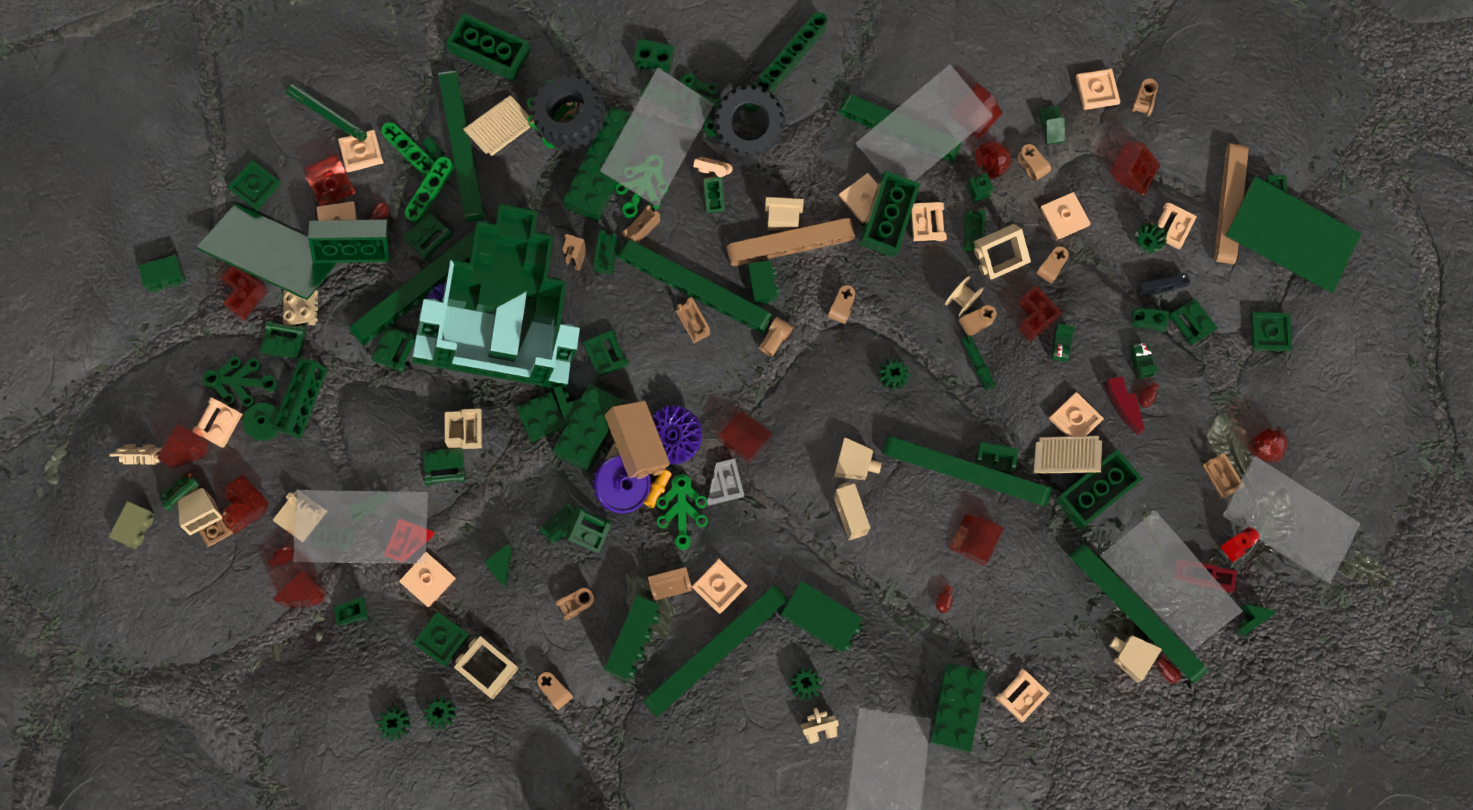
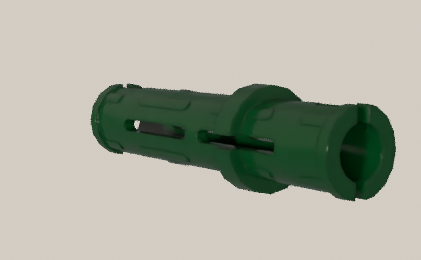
[961,335,996,391]

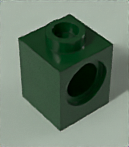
[967,173,994,203]

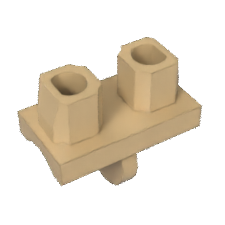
[800,708,839,744]

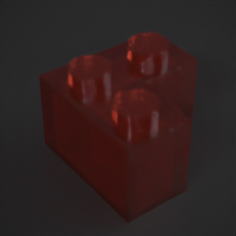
[221,266,268,321]
[1018,285,1062,343]
[222,475,269,534]

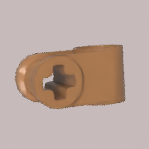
[1132,79,1158,116]
[1017,144,1051,182]
[1036,247,1069,284]
[828,285,855,324]
[958,305,997,336]
[555,588,595,621]
[537,672,573,710]

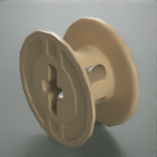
[945,276,984,317]

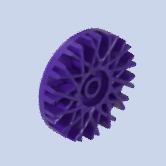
[652,406,702,464]
[592,455,651,513]

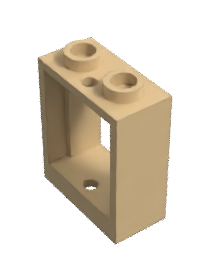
[974,224,1031,280]
[833,483,870,541]
[454,636,519,699]

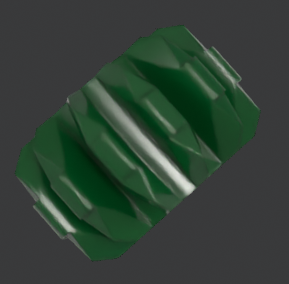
[1134,221,1168,254]
[878,358,911,391]
[789,666,823,700]
[422,696,457,731]
[376,706,411,741]

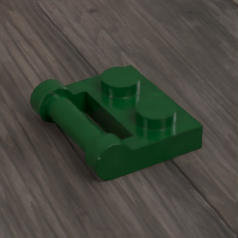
[403,213,453,261]
[1168,298,1218,347]
[260,320,306,360]
[372,326,416,372]
[583,330,630,378]
[424,448,465,486]
[159,472,200,512]
[564,506,611,554]

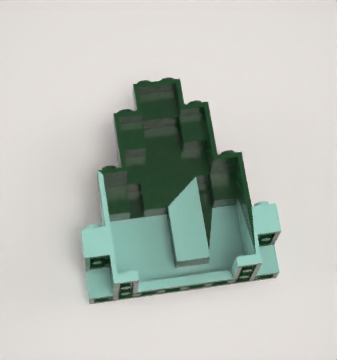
[412,204,580,390]

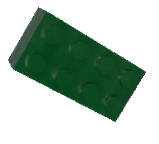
[446,13,531,81]
[858,171,920,257]
[308,220,390,263]
[553,384,624,473]
[1055,449,1143,530]
[604,595,662,683]
[929,663,986,753]

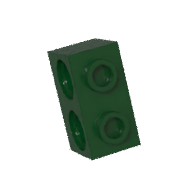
[634,39,674,74]

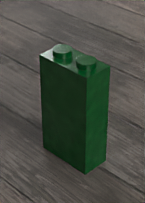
[780,581,863,654]

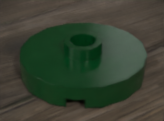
[243,403,279,442]

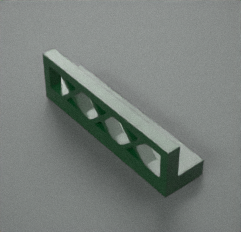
[272,358,328,440]

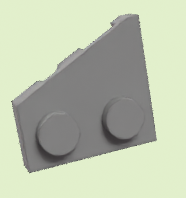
[707,459,744,506]

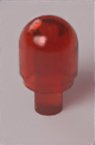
[369,202,390,220]
[1138,382,1159,408]
[267,545,295,568]
[936,586,953,613]
[1156,658,1181,683]

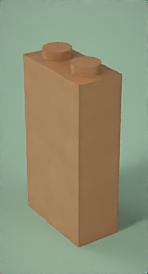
[605,401,670,479]

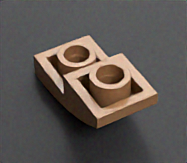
[198,508,245,547]

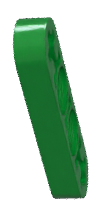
[381,122,437,177]
[405,157,454,222]

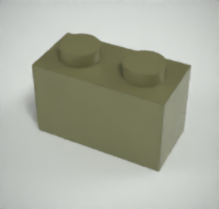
[109,501,154,549]

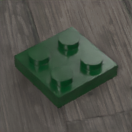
[227,160,281,211]
[1250,312,1292,351]
[516,392,566,443]
[413,611,470,668]

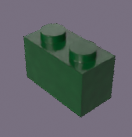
[138,255,186,292]
[748,260,780,305]

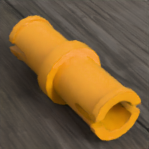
[644,469,672,508]

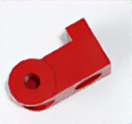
[1220,527,1259,563]

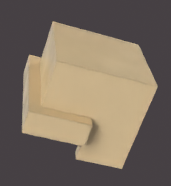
[765,197,804,231]
[445,409,482,449]

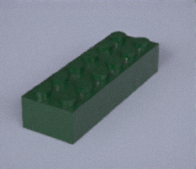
[563,106,645,223]

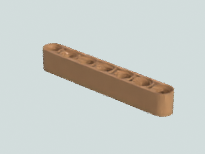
[1214,143,1249,265]
[726,218,856,266]

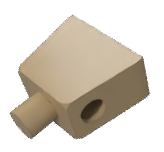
[834,438,882,480]
[178,487,223,535]
[1109,636,1162,683]

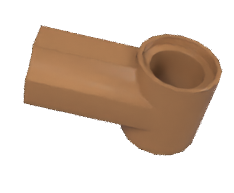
[759,317,793,357]

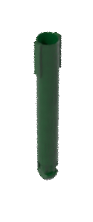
[286,84,367,142]

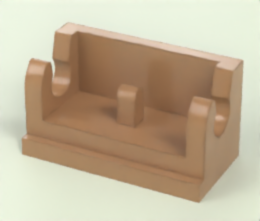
[621,205,660,244]
[563,234,586,271]
[676,297,710,344]
[1202,453,1244,499]
[648,567,692,601]

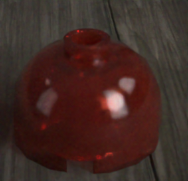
[975,141,1011,179]
[1247,426,1288,463]

